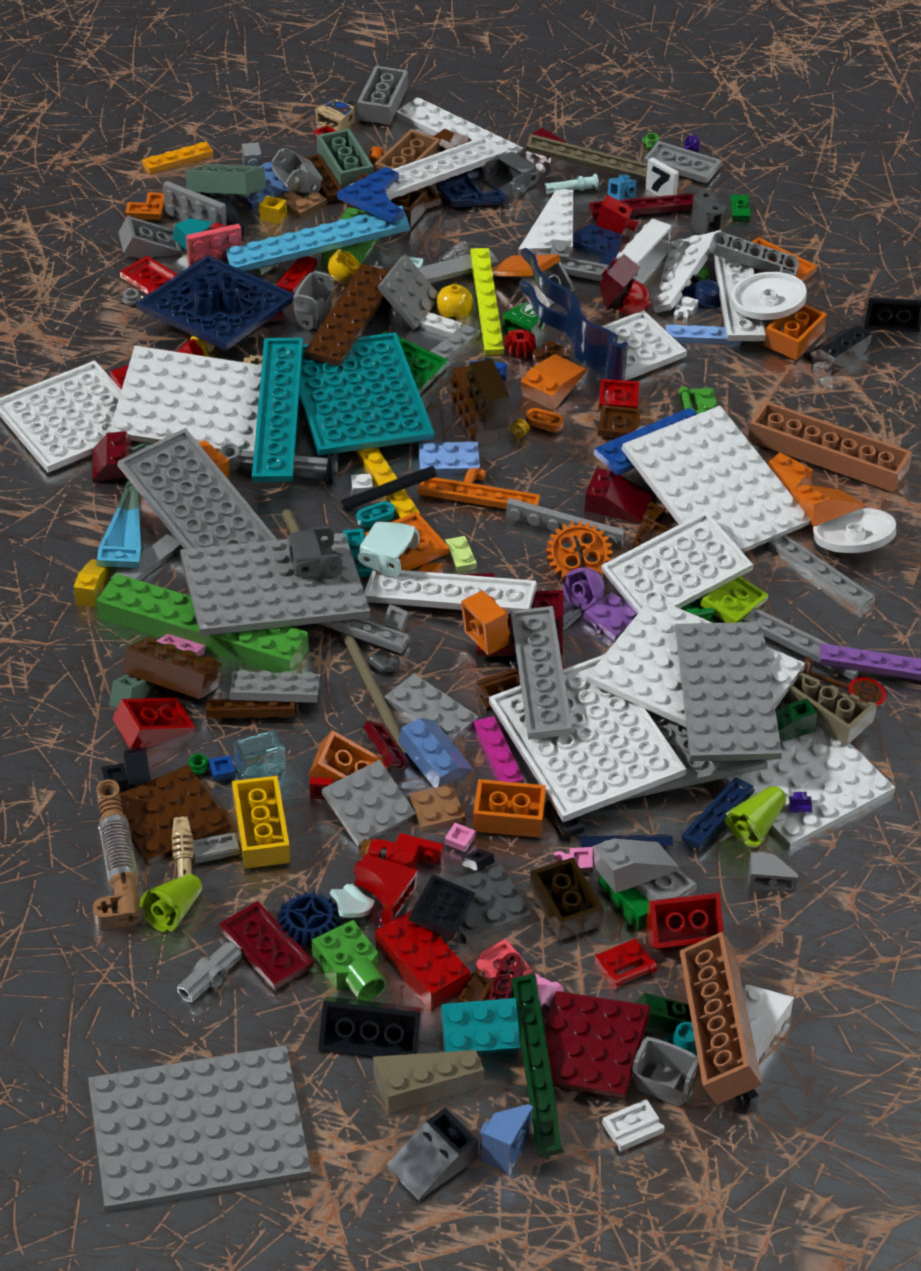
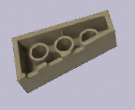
[781,672,877,746]
[373,1050,484,1114]

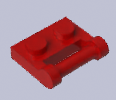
[594,938,658,989]

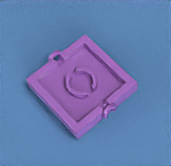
[584,591,637,642]

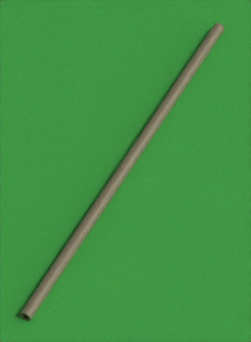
[282,509,410,758]

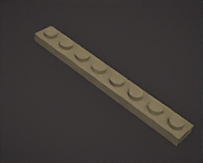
[525,134,648,182]

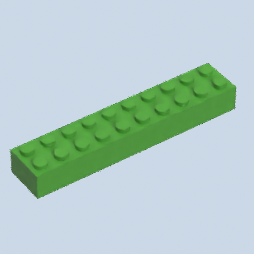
[96,573,309,673]

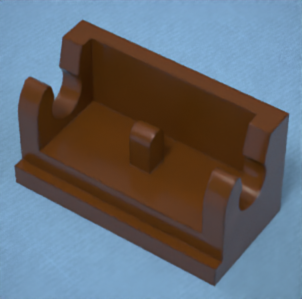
[476,668,520,711]

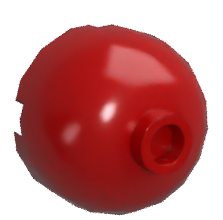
[618,279,651,316]

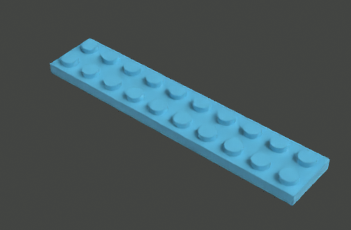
[225,206,410,271]

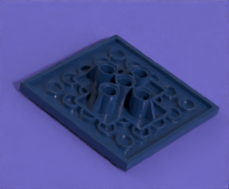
[136,255,295,350]

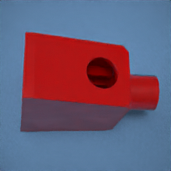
[596,195,639,236]

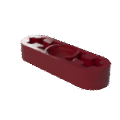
[487,952,525,1000]

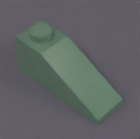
[109,674,155,709]

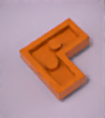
[125,192,164,220]

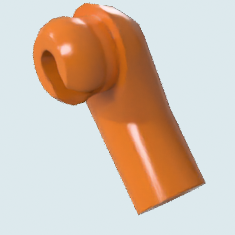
[463,467,486,484]

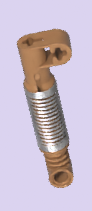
[92,779,142,930]

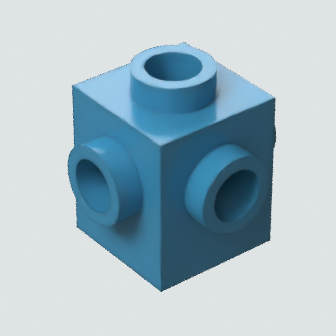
[608,175,637,200]

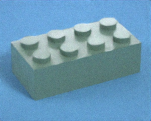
[317,129,374,189]
[185,164,266,197]

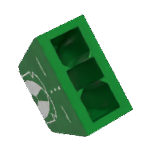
[502,303,545,338]

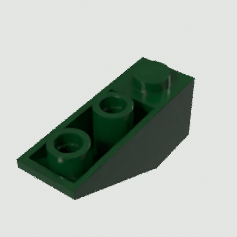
[776,699,817,742]
[635,993,692,1034]

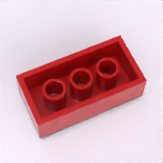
[375,910,471,1011]

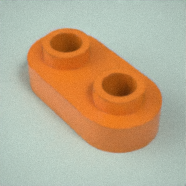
[526,408,564,432]

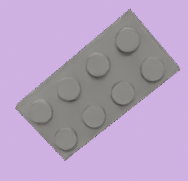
[644,141,722,184]
[163,181,227,226]
[229,670,320,703]
[384,673,479,743]

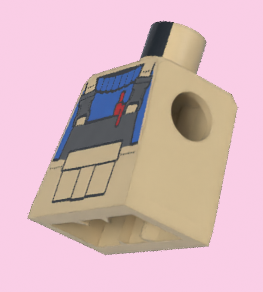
[315,99,356,131]

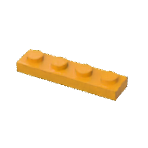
[142,142,213,174]

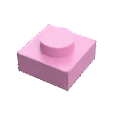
[445,823,476,852]

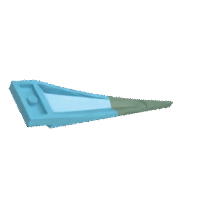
[97,480,141,568]

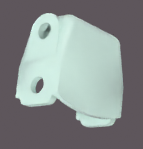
[358,522,420,578]

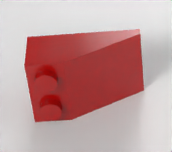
[112,698,196,749]

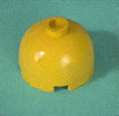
[328,249,361,286]
[436,284,473,320]

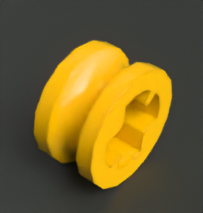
[510,419,530,438]

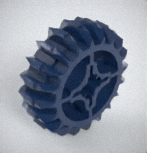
[277,890,341,950]

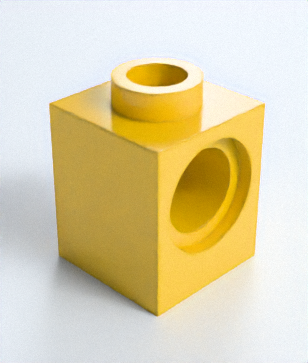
[258,196,287,225]

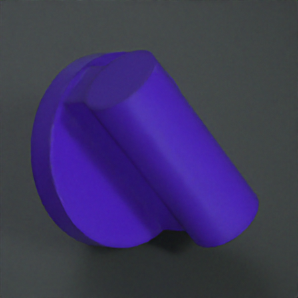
[684,135,700,153]
[788,792,812,813]

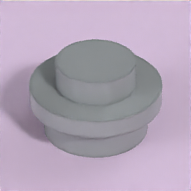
[122,289,141,306]

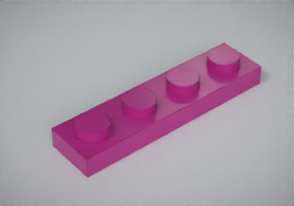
[473,716,524,783]

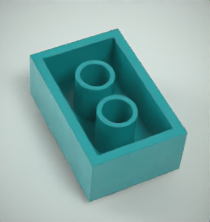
[440,998,521,1055]

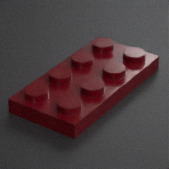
[219,901,314,990]

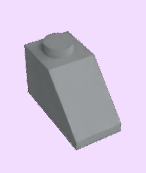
[749,852,798,892]

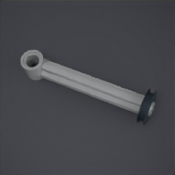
[219,443,338,482]

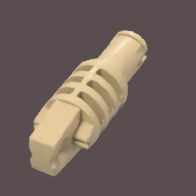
[172,817,194,877]

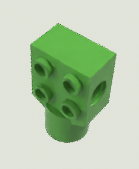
[312,920,387,1001]

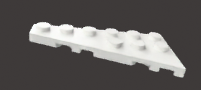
[518,189,573,255]
[653,230,722,313]

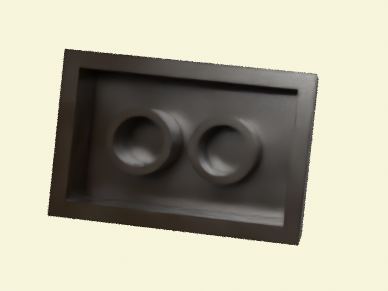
[466,359,510,431]
[530,857,604,940]

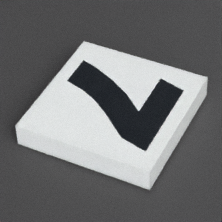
[646,157,679,196]

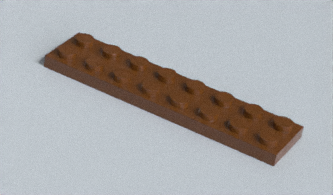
[305,264,389,367]

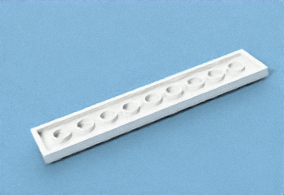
[349,136,507,200]

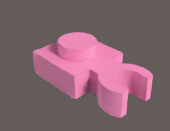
[554,847,594,872]

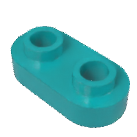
[356,501,395,528]

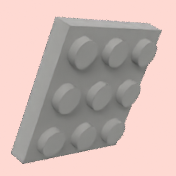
[377,254,438,330]
[321,760,416,847]

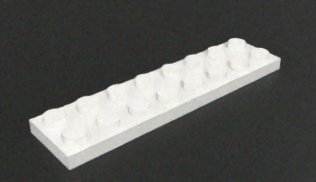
[396,97,523,156]
[713,243,766,342]
[365,570,537,614]

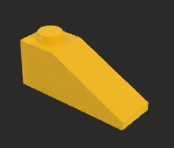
[73,559,111,608]

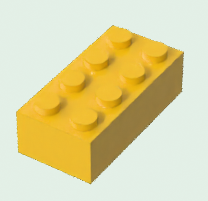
[232,776,290,869]

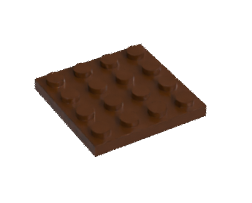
[120,765,231,866]

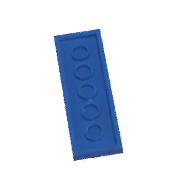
[594,408,697,476]

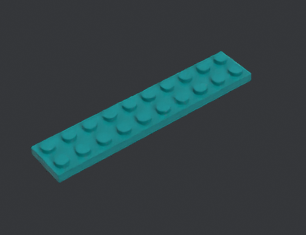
[252,338,303,482]

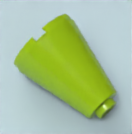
[725,786,786,848]
[139,873,202,932]

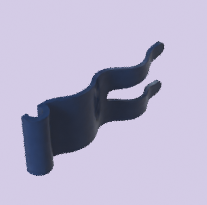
[519,248,628,381]

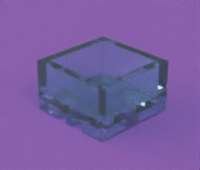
[233,729,287,780]

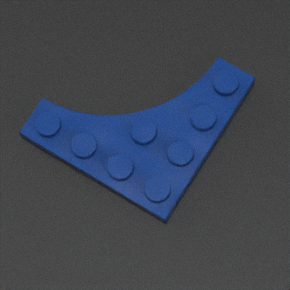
[337,167,404,223]

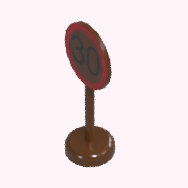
[802,656,886,707]

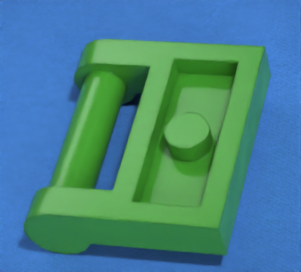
[678,386,718,414]

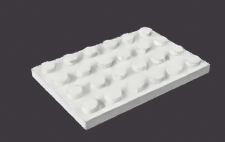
[601,511,753,614]

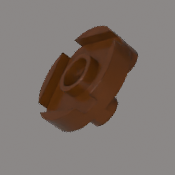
[532,340,570,366]

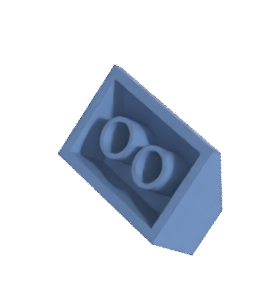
[398,718,473,787]

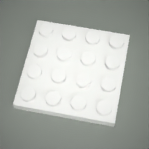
[601,311,687,381]

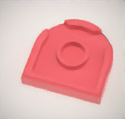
[476,939,533,989]

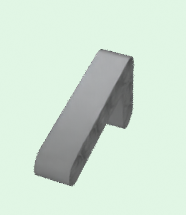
[709,232,799,276]

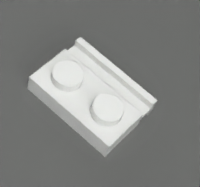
[602,1099,665,1152]

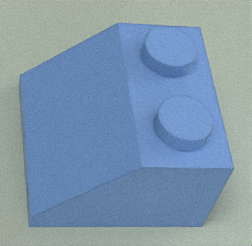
[479,1104,533,1173]

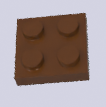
[598,405,641,438]

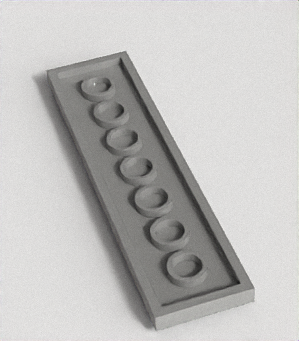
[511,606,573,740]

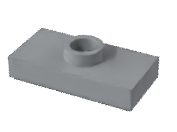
[193,832,241,864]

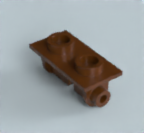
[456,970,495,1003]

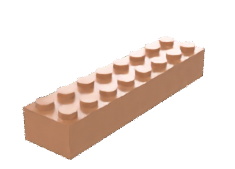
[748,401,912,493]
[680,932,762,1105]

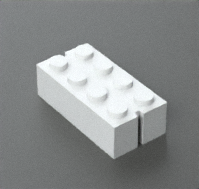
[617,219,672,290]

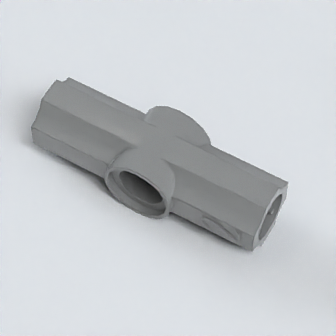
[177,942,242,1003]

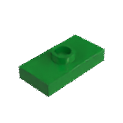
[730,194,750,221]

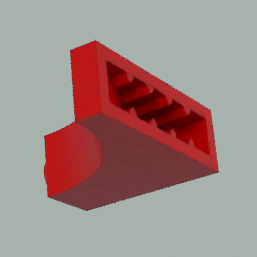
[353,854,418,924]

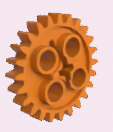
[545,520,613,581]

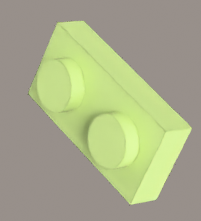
[445,536,477,573]

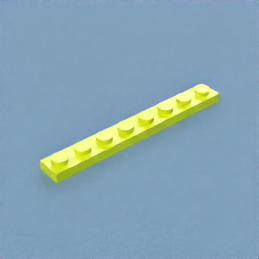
[470,248,504,355]

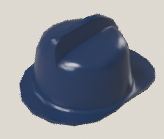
[682,280,721,308]

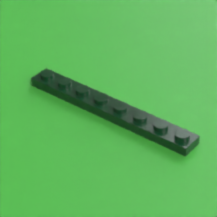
[511,973,564,1158]

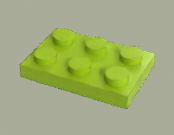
[700,576,769,623]

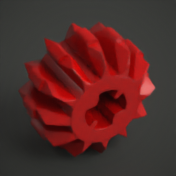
[504,328,536,359]

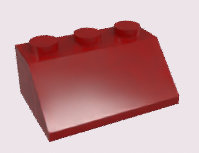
[647,892,724,949]

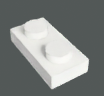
[420,312,462,337]

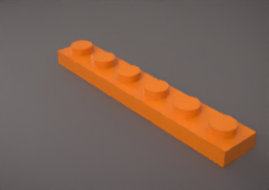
[418,477,540,509]

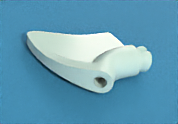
[330,884,375,918]

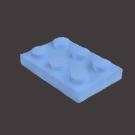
[419,442,480,475]

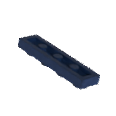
[682,777,755,851]
[579,834,673,850]

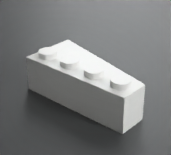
[744,984,794,1062]

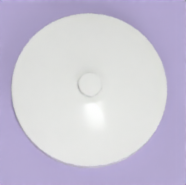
[731,272,807,320]
[813,508,896,553]

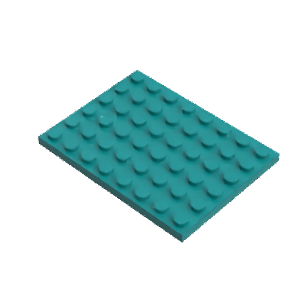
[299,332,435,456]

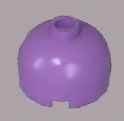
[563,567,605,610]

